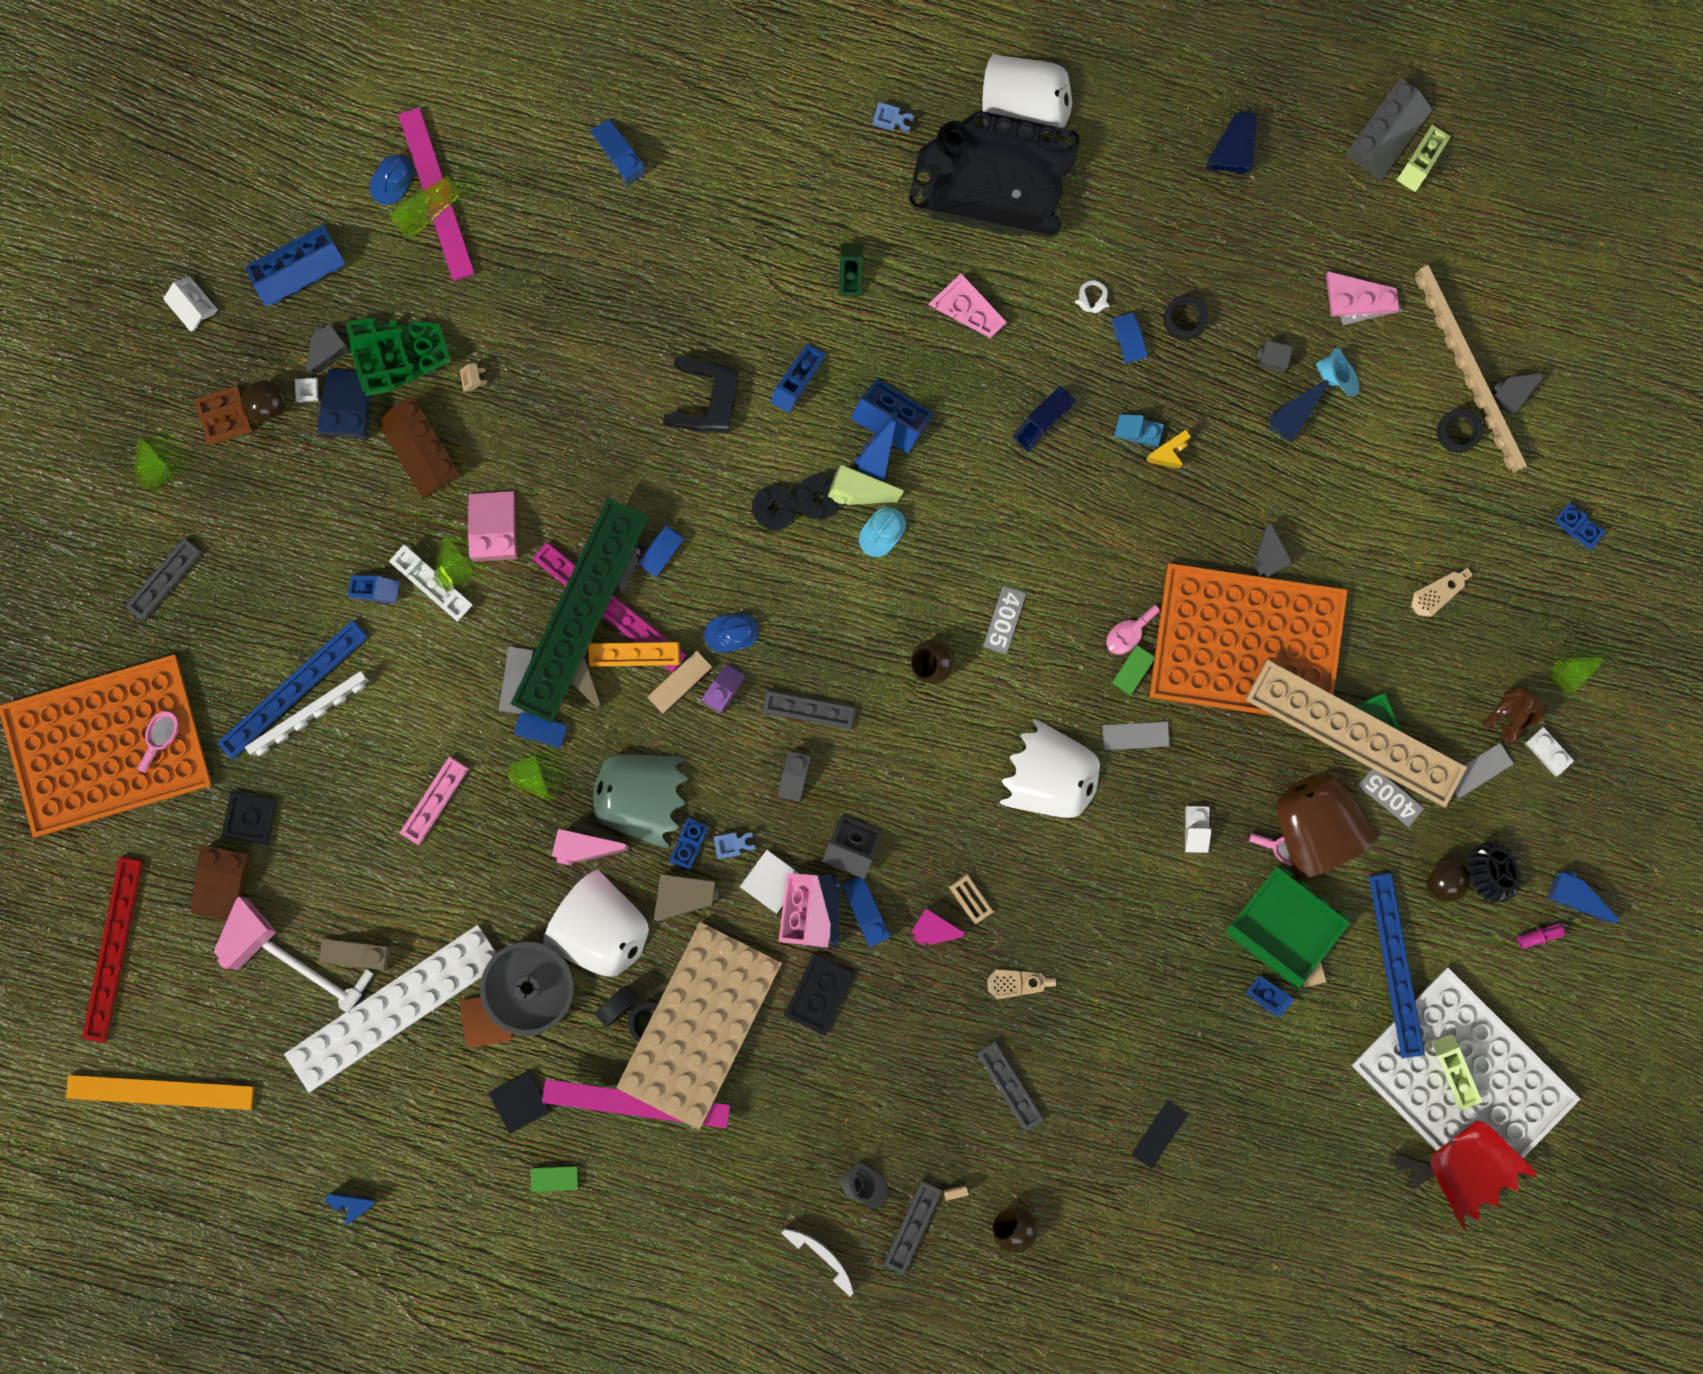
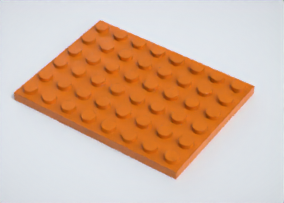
[1149,563,1347,717]
[0,655,213,838]

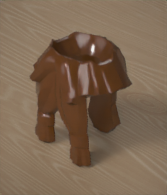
[1482,686,1545,744]

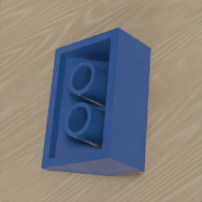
[851,379,934,453]

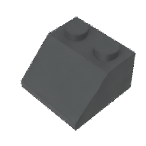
[822,815,884,879]

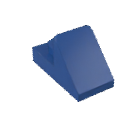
[1246,975,1294,1018]
[325,1192,377,1226]

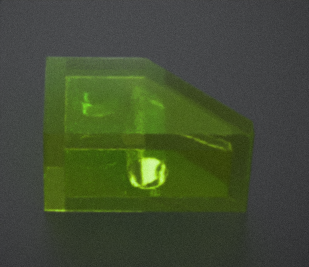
[134,437,174,492]
[434,536,473,593]
[1548,658,1605,695]
[507,756,552,802]

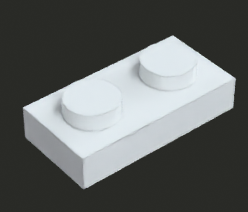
[1525,727,1574,777]

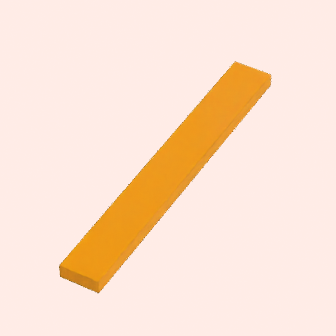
[66,1075,254,1110]

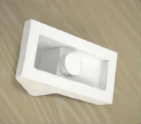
[1185,806,1211,853]

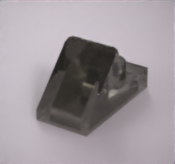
[1389,1154,1435,1189]

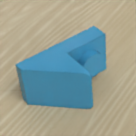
[1114,415,1164,448]

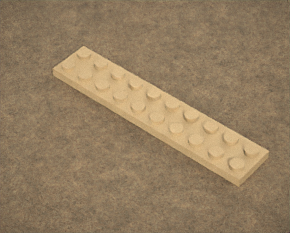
[1245,660,1467,808]

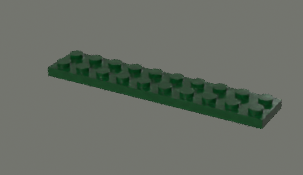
[510,498,649,724]

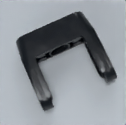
[662,357,739,434]

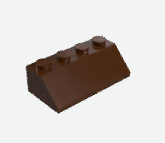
[377,395,462,499]

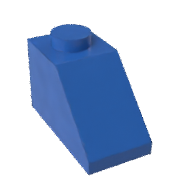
[347,575,399,604]

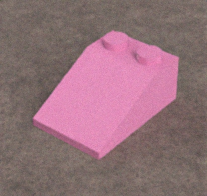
[468,491,518,562]
[552,829,629,866]
[779,873,831,947]

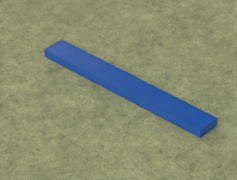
[217,620,369,760]
[1368,873,1425,1059]

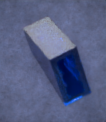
[1205,111,1257,174]
[1012,386,1076,453]

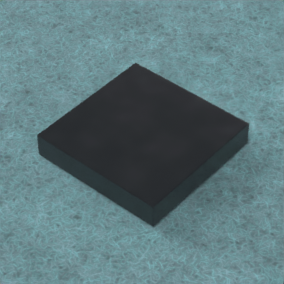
[221,792,277,845]
[488,1071,551,1134]

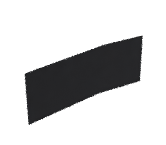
[1131,1100,1189,1169]

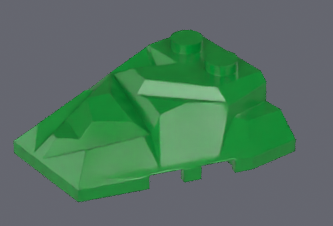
[346,318,451,396]

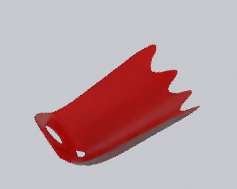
[1431,1121,1537,1231]

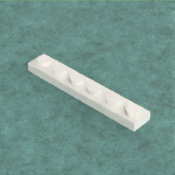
[245,671,369,757]

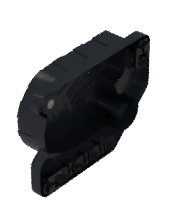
[909,111,1079,238]

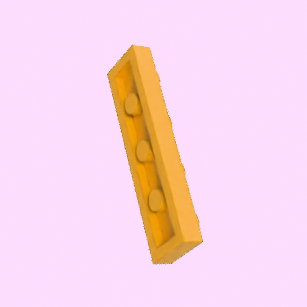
[589,642,680,666]

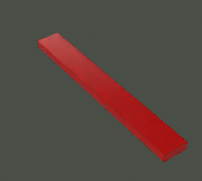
[82,857,144,1043]

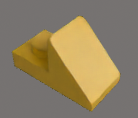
[1146,430,1191,468]

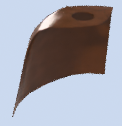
[1277,774,1379,879]

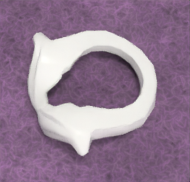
[1075,280,1110,313]

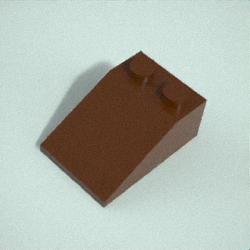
[190,845,252,921]

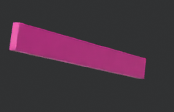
[398,108,475,282]
[533,542,687,673]
[542,1079,730,1128]

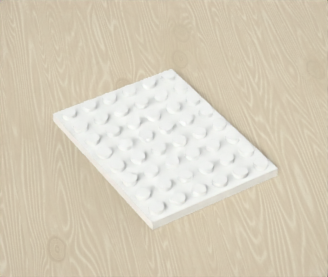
[1351,967,1580,1158]

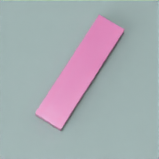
[400,756,469,846]

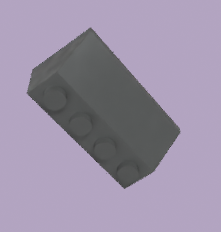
[1345,78,1432,181]

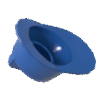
[370,155,414,205]
[704,613,758,652]

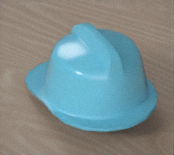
[1316,348,1359,397]
[859,507,906,557]

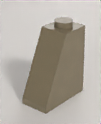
[654,874,720,921]

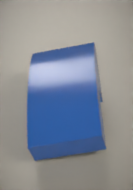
[1111,312,1148,363]
[1555,503,1606,551]
[638,525,685,577]
[513,712,567,748]
[669,818,709,871]

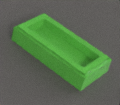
[1111,645,1155,696]
[531,1166,578,1192]

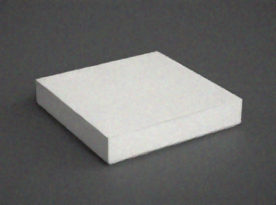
[740,850,799,914]

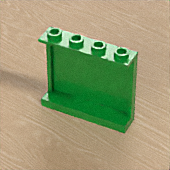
[1225,866,1350,990]

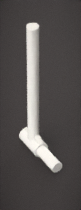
[262,940,374,1014]

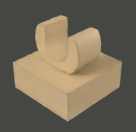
[460,364,487,392]

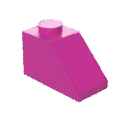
[911,909,965,946]

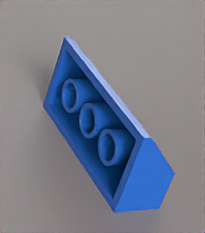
[245,224,345,306]

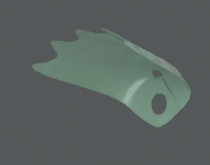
[593,754,688,848]

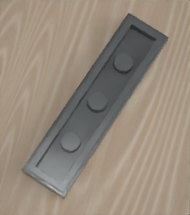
[125,537,203,622]
[762,690,856,730]
[976,1041,1044,1132]
[883,1180,943,1275]

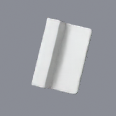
[164,276,218,331]

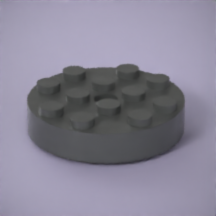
[480,942,573,1036]

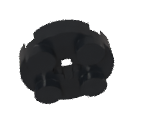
[796,474,840,520]
[752,485,797,531]

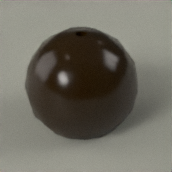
[241,380,286,424]
[911,639,955,684]
[1426,857,1471,902]
[992,1206,1038,1253]

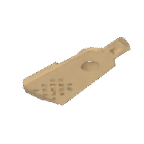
[1411,568,1472,617]
[987,969,1056,999]

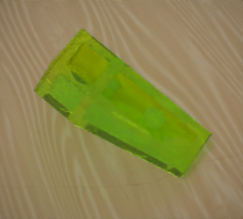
[389,176,462,237]

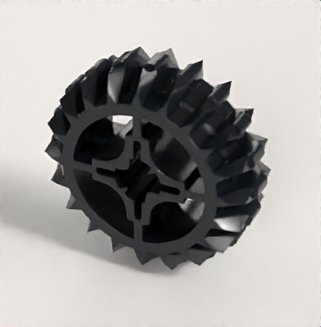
[1467,841,1522,903]

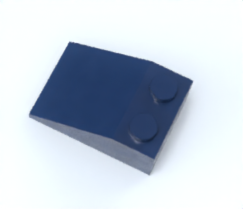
[318,369,372,440]

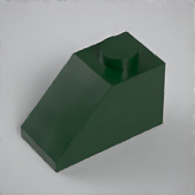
[839,243,863,296]

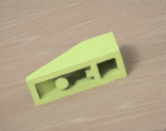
[1397,125,1451,192]
[828,465,904,505]
[1431,1034,1482,1111]

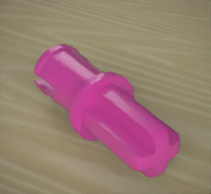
[1517,924,1565,950]

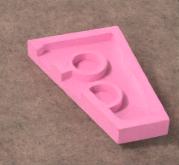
[1326,272,1399,317]
[928,274,1007,339]

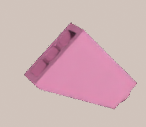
[214,897,276,970]

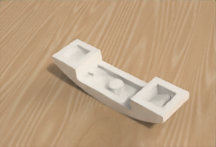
[389,545,473,622]
[781,1228,853,1297]

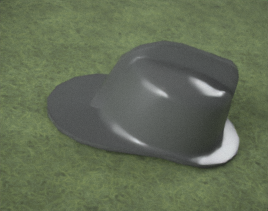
[838,1163,888,1209]

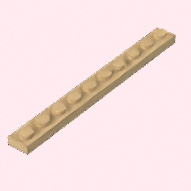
[1415,265,1527,474]

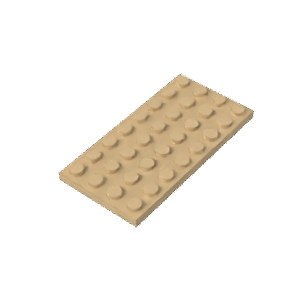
[616,922,782,1130]

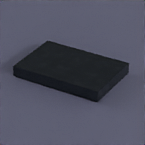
[784,953,855,1036]

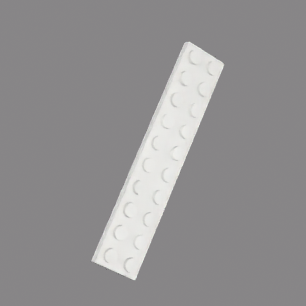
[284,925,497,1093]

